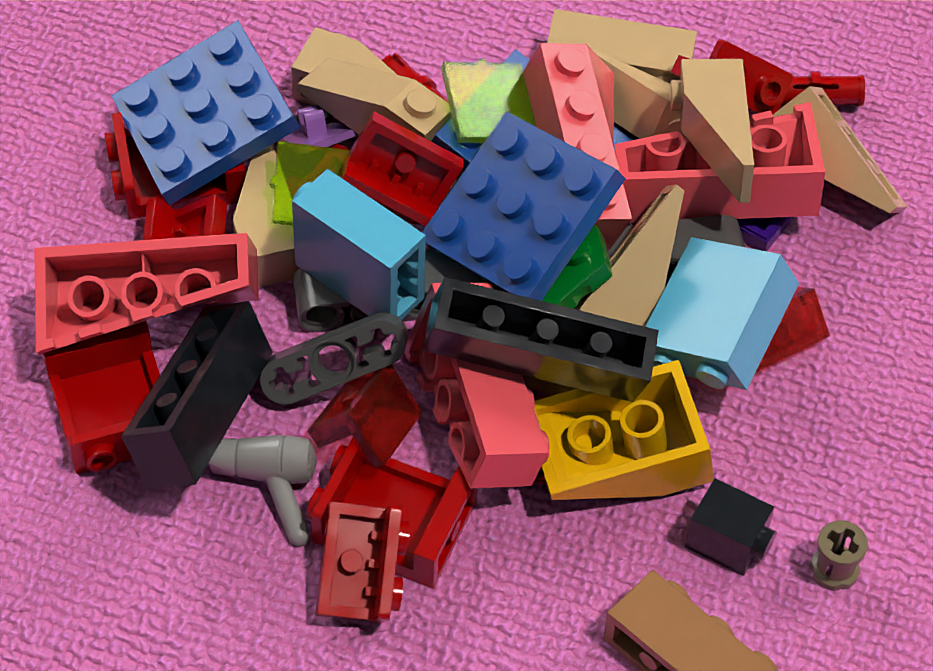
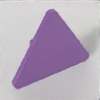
[279,106,359,155]

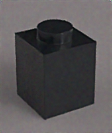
[685,478,777,576]

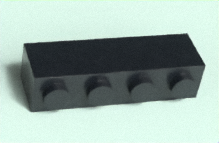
[422,277,659,402]
[121,301,273,489]

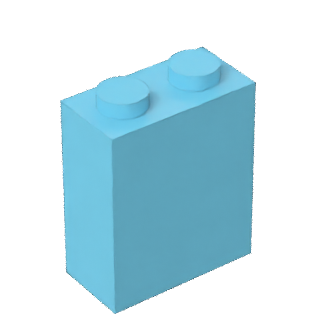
[292,169,426,320]
[645,237,799,390]

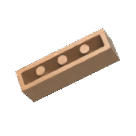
[603,569,778,671]

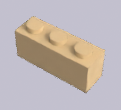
[547,9,697,84]

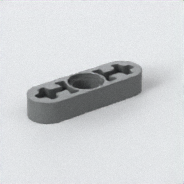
[260,312,408,404]

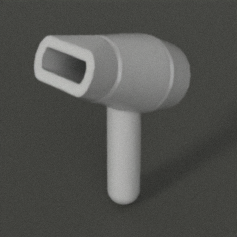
[209,435,317,547]

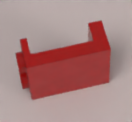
[104,112,246,219]
[43,321,160,474]
[306,430,478,589]

